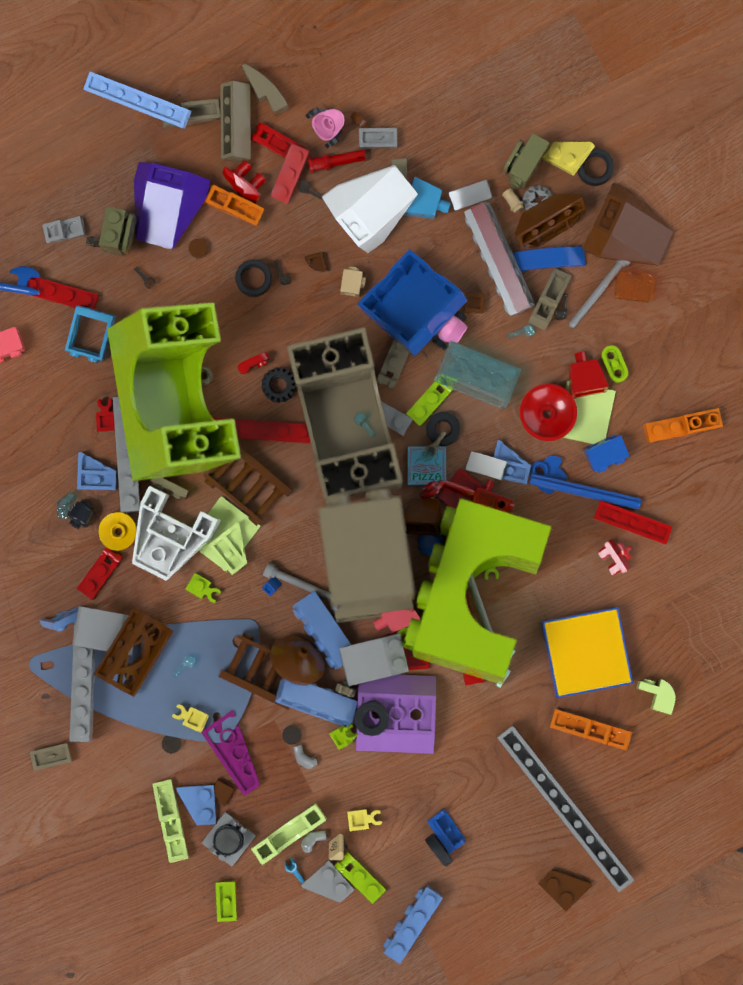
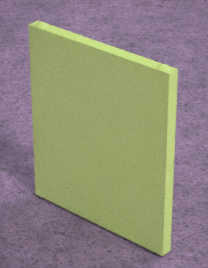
[563,381,616,444]
[199,497,261,572]

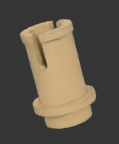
[502,188,524,214]

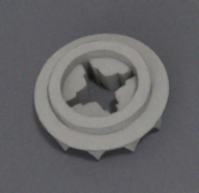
[523,185,552,210]

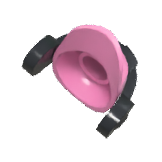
[305,107,344,149]
[432,311,467,350]

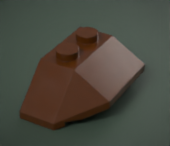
[515,194,587,248]

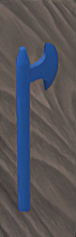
[0,266,40,295]

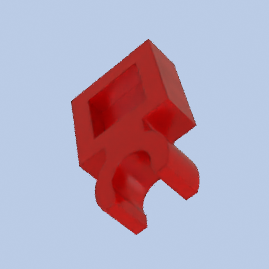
[96,398,115,432]

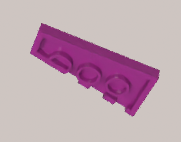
[201,710,260,796]

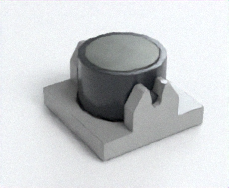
[202,812,256,867]

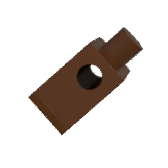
[403,496,442,536]

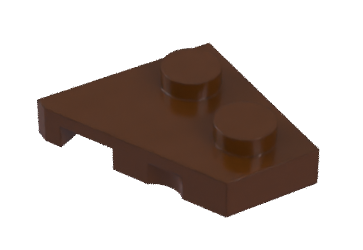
[538,869,592,911]

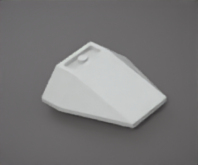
[322,165,418,253]

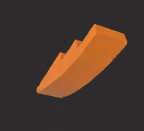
[204,185,265,226]
[550,709,632,751]

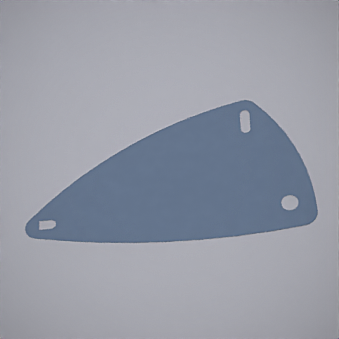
[29,619,260,743]

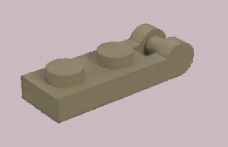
[376,339,410,390]

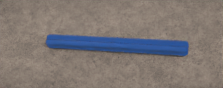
[529,473,641,509]

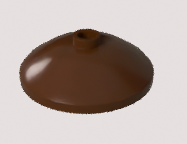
[270,636,325,685]

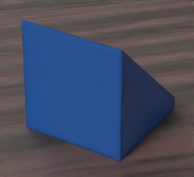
[262,577,282,596]

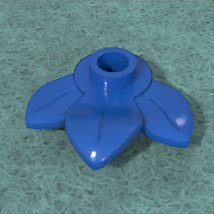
[530,456,567,494]

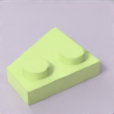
[209,522,248,575]

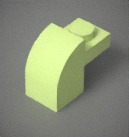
[636,679,675,715]

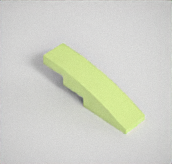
[152,779,189,863]

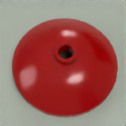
[519,384,577,441]

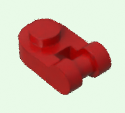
[238,351,270,375]

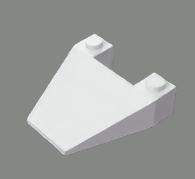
[132,486,221,581]

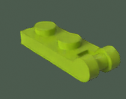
[406,374,455,427]
[334,852,386,904]

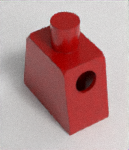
[568,351,609,398]

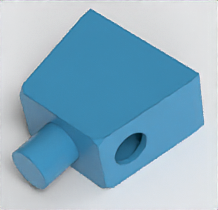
[404,177,451,219]

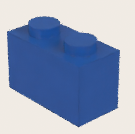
[583,434,629,473]

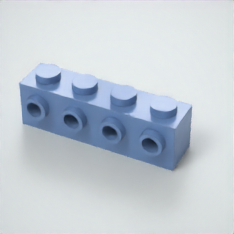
[292,591,351,670]
[275,678,358,727]
[383,885,443,964]

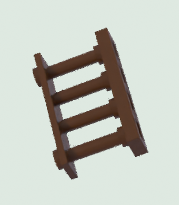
[203,446,292,526]
[218,632,290,710]

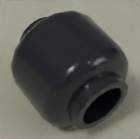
[67,500,96,530]

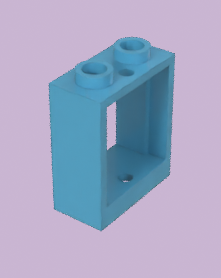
[65,305,116,363]

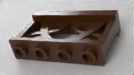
[94,607,173,697]

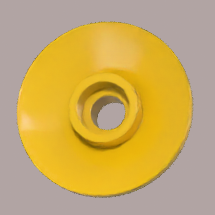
[98,512,137,551]

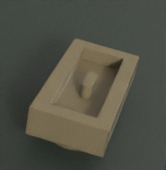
[151,478,190,500]
[30,743,73,771]

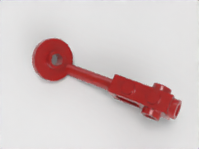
[420,480,514,513]

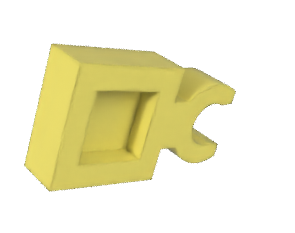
[172,705,209,733]
[347,809,382,831]

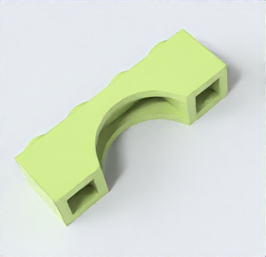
[251,803,327,865]

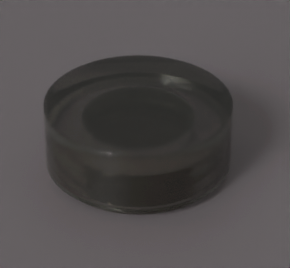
[86,236,101,248]
[282,725,302,745]
[162,736,182,754]

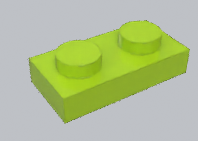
[215,881,237,922]

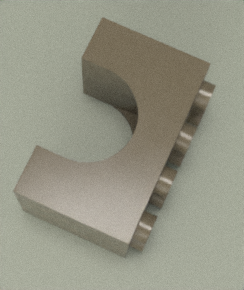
[287,328,403,503]
[318,489,414,623]

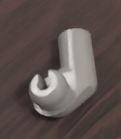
[293,744,317,769]
[301,830,327,853]

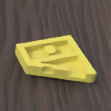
[543,142,595,176]

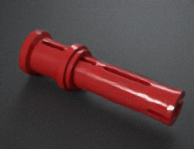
[307,149,366,174]

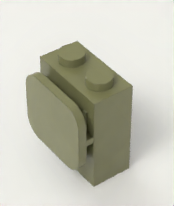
[502,133,549,190]
[99,207,136,256]

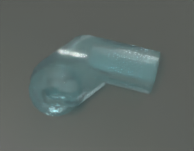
[56,491,77,519]

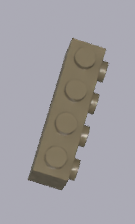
[220,81,251,162]

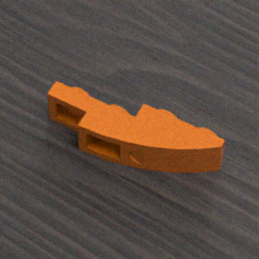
[643,408,723,443]

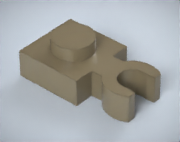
[335,681,356,697]

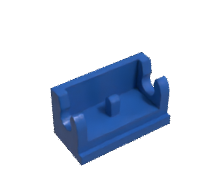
[427,808,466,854]

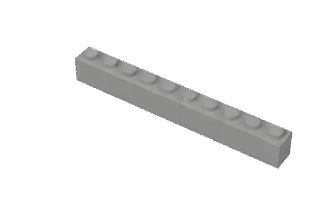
[496,725,634,892]

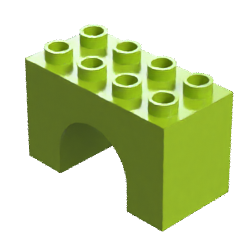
[107,303,241,481]
[405,499,551,685]

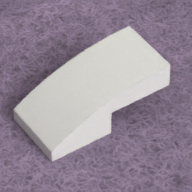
[465,451,507,480]

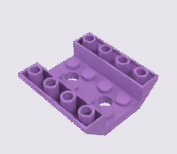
[356,675,436,754]

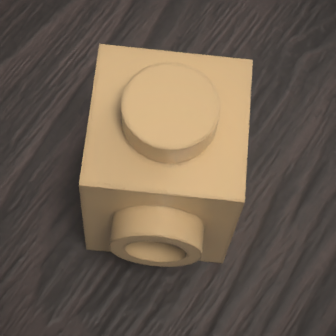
[340,267,366,297]

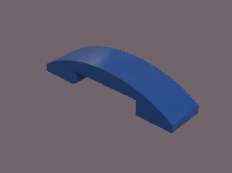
[513,247,586,272]

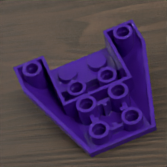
[134,162,211,250]

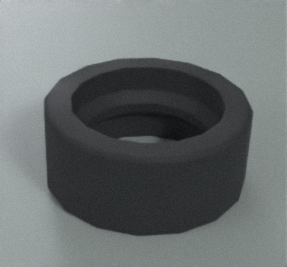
[577,148,614,186]
[235,259,272,297]

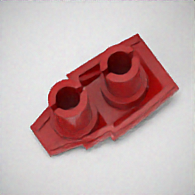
[222,160,266,204]

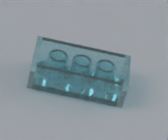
[433,340,521,409]

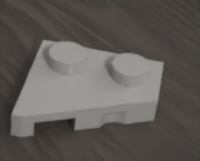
[301,860,355,903]

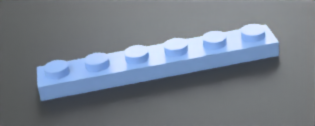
[83,72,192,129]

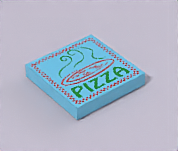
[408,447,446,485]

